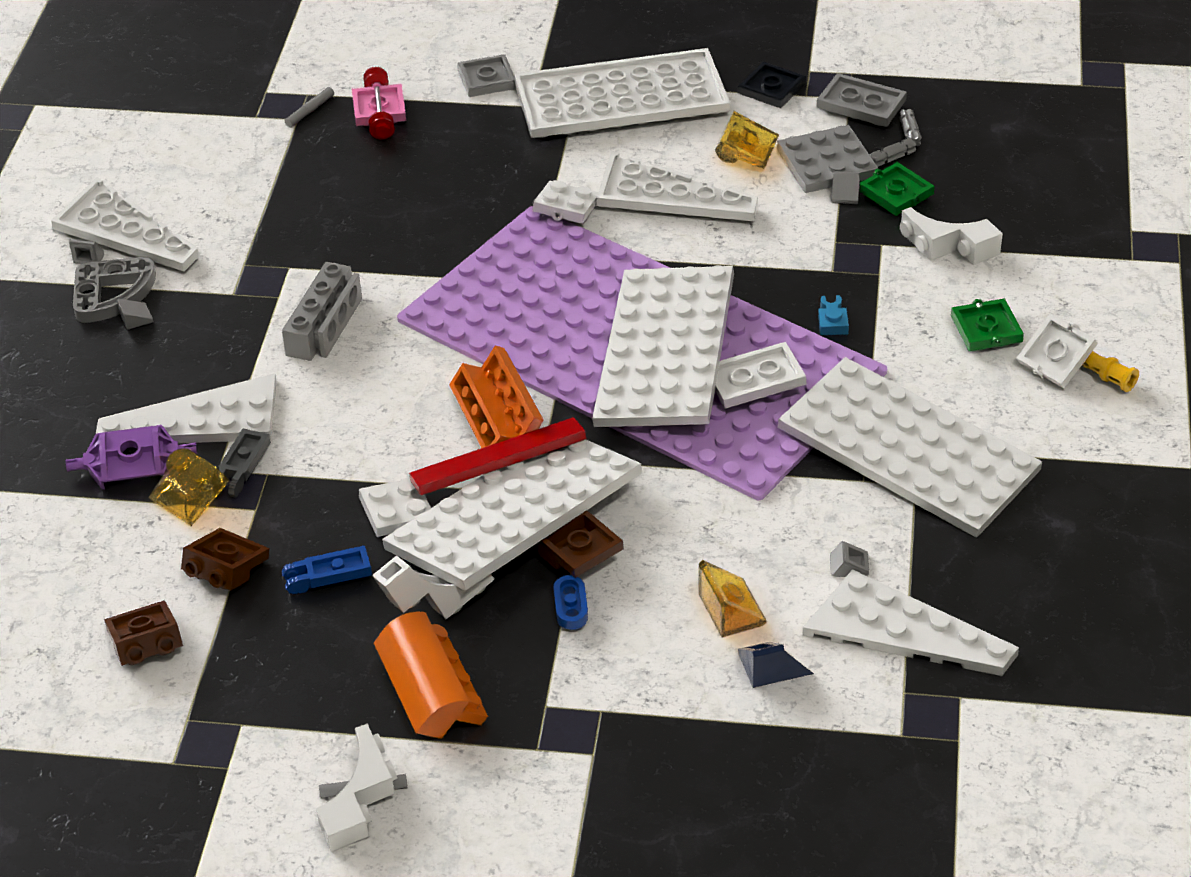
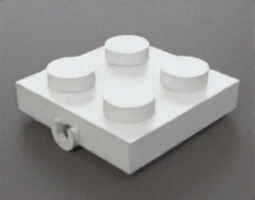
[532,180,598,224]
[1016,313,1098,389]
[359,478,431,537]

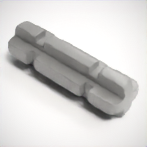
[899,109,922,147]
[870,138,916,167]

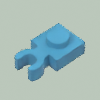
[818,295,849,335]

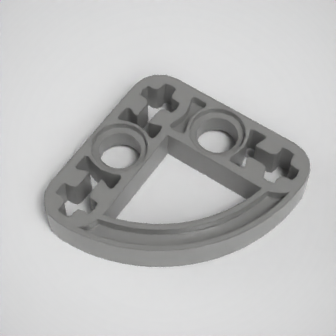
[73,257,156,323]

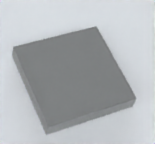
[457,54,517,97]

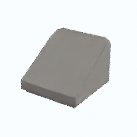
[831,171,860,204]
[69,239,104,263]
[117,299,153,330]
[830,541,869,577]

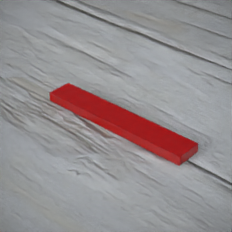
[409,417,586,496]

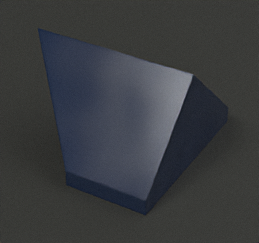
[738,642,814,688]

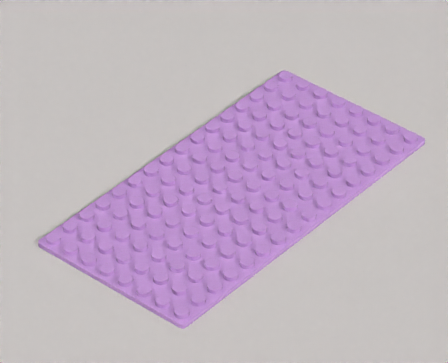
[397,206,887,500]

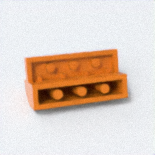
[449,345,544,448]
[374,611,488,739]

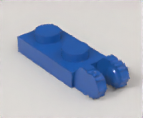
[281,545,372,594]

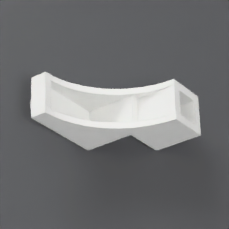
[900,207,1003,265]
[372,555,495,619]
[315,724,397,852]

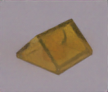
[698,560,767,638]

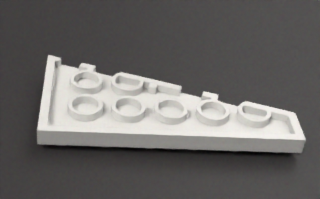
[597,151,758,221]
[51,177,199,271]
[96,373,277,444]
[803,569,1019,676]

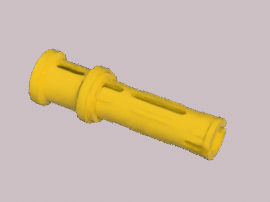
[1082,351,1139,392]

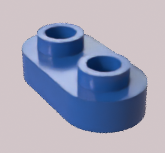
[554,575,588,630]

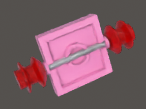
[352,67,406,140]

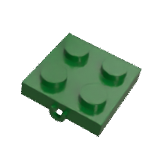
[859,162,935,216]
[951,298,1024,352]

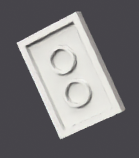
[715,342,807,409]

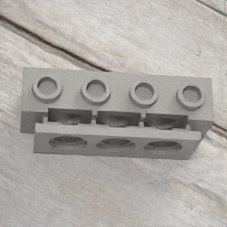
[282,262,362,361]

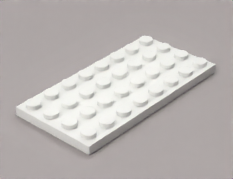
[514,48,730,138]
[592,265,734,427]
[777,357,1042,538]
[382,439,642,591]

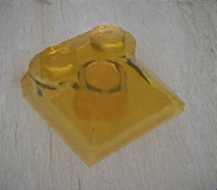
[715,111,779,169]
[148,448,229,526]

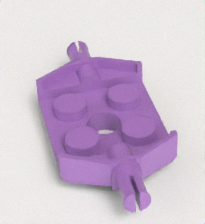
[66,425,198,489]

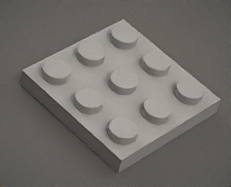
[777,125,879,193]

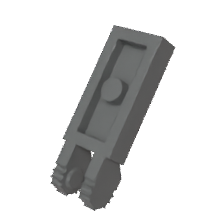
[211,428,271,498]

